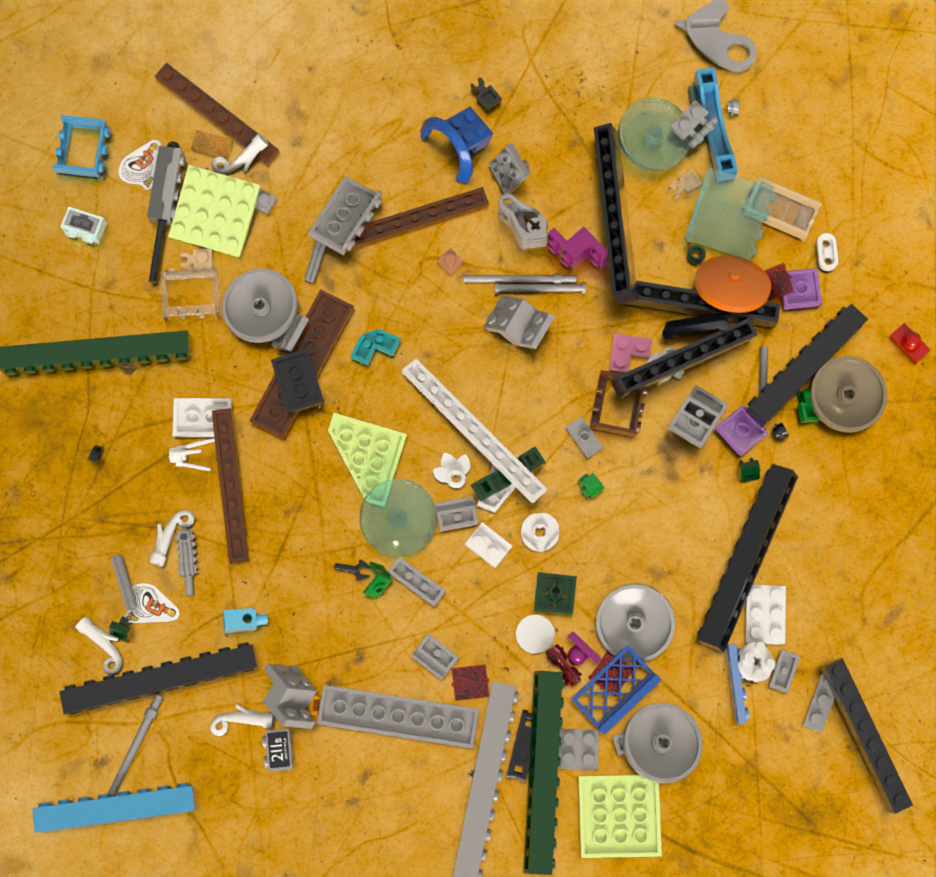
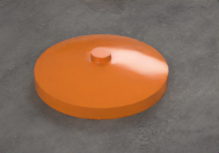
[695,256,771,313]

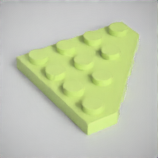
[328,413,407,507]

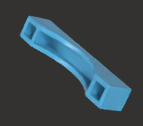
[694,67,738,182]

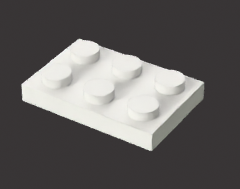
[173,398,232,437]
[745,585,786,645]

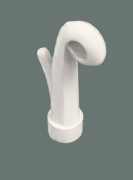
[211,134,269,174]
[148,510,195,567]
[75,616,122,675]
[210,704,275,736]

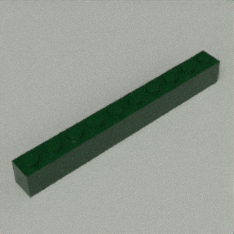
[0,330,192,376]
[523,671,565,875]

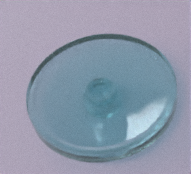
[618,98,691,171]
[360,479,437,556]

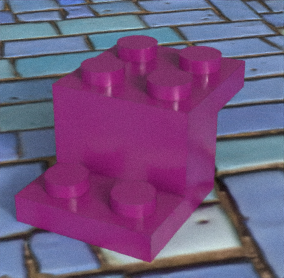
[547,227,609,271]

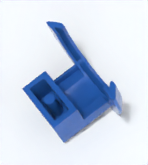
[420,106,494,184]

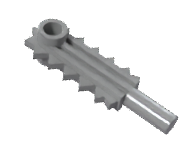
[175,527,198,596]

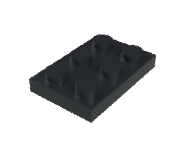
[271,349,325,414]

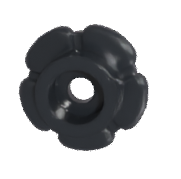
[773,423,789,440]

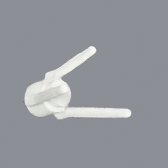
[169,438,215,471]

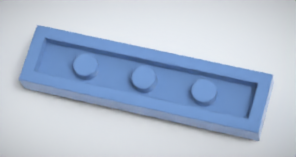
[726,644,749,725]

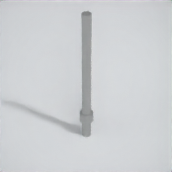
[464,273,577,284]
[107,694,163,797]

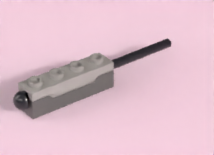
[147,141,186,283]

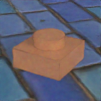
[437,248,464,275]

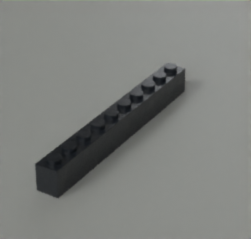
[594,123,639,304]
[697,464,798,653]
[59,642,259,716]

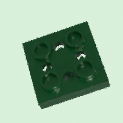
[534,572,577,616]

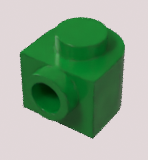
[578,473,605,498]

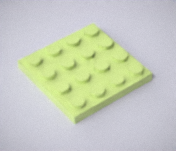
[168,165,261,258]
[579,775,662,858]

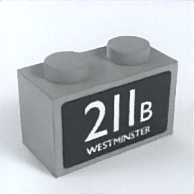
[262,729,294,772]

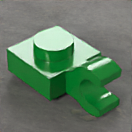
[797,389,820,423]

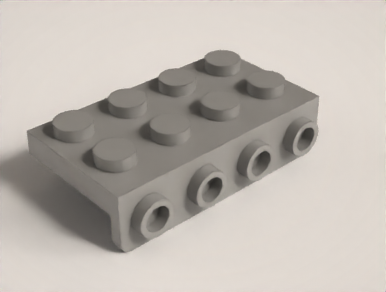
[308,176,383,256]

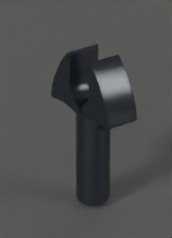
[334,559,372,581]

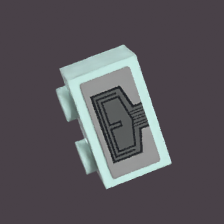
[61,206,107,244]

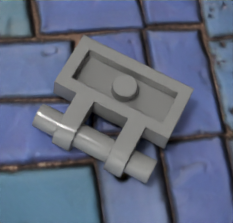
[670,100,718,148]

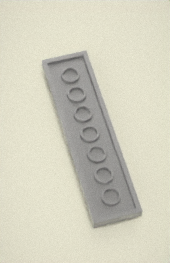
[317,685,479,749]

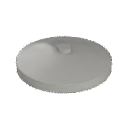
[222,269,298,343]
[596,583,675,662]
[623,703,703,784]

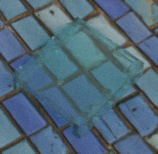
[685,167,776,261]

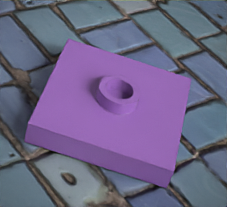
[779,268,822,310]
[715,405,768,457]

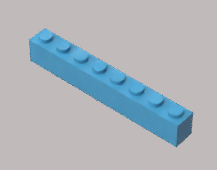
[32,783,197,833]

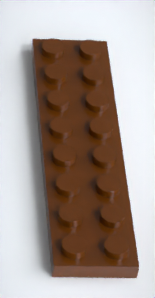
[250,289,354,439]

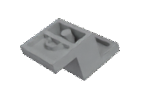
[484,295,555,349]
[668,385,729,449]
[263,664,317,729]

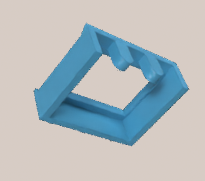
[52,115,110,178]

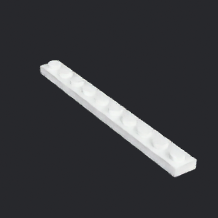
[402,359,547,503]

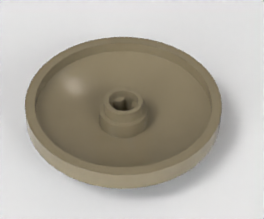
[810,356,887,433]

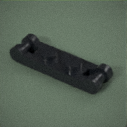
[662,312,732,339]
[506,709,532,784]

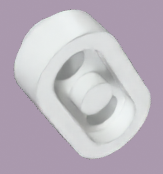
[816,233,838,271]

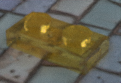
[191,130,233,159]

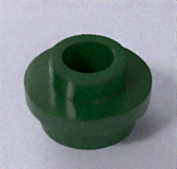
[687,245,706,264]

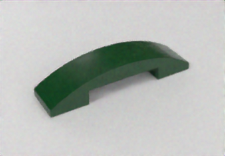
[470,446,546,502]

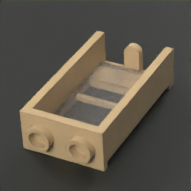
[742,177,822,242]

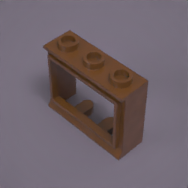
[590,370,648,438]

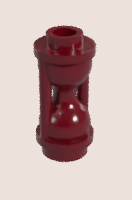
[545,644,582,687]

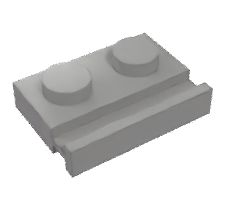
[271,314,309,352]
[435,496,478,532]
[411,634,459,681]

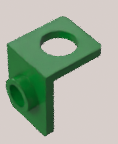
[363,561,392,599]

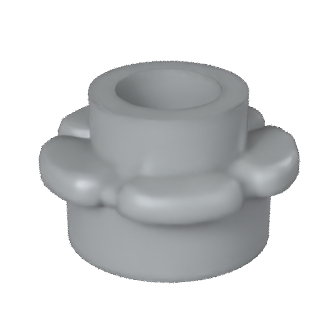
[728,97,740,116]

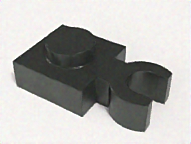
[470,77,502,112]

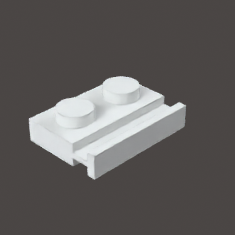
[465,522,513,568]

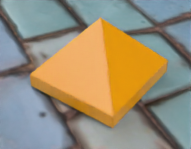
[307,695,321,716]

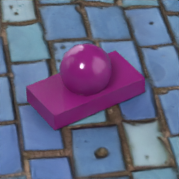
[567,632,601,665]

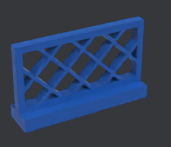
[571,645,661,734]

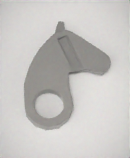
[675,0,757,72]

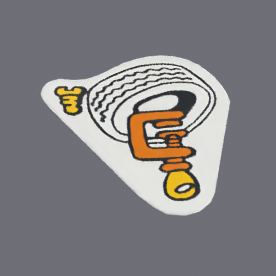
[119,140,162,190]
[124,583,180,623]

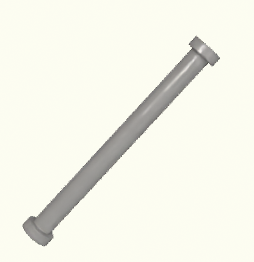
[495,282,586,294]

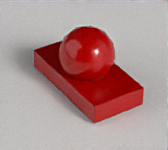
[889,323,931,363]

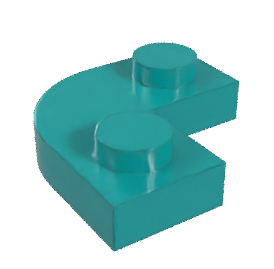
[350,329,401,366]

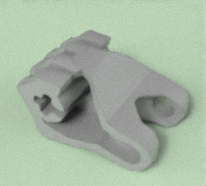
[498,193,548,250]

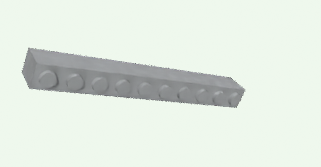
[453,682,519,877]

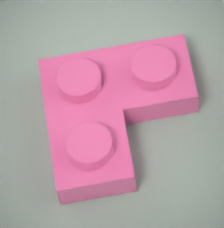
[609,334,652,374]

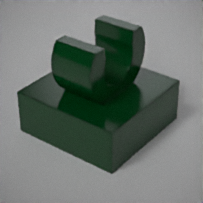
[739,458,760,482]
[109,616,131,643]

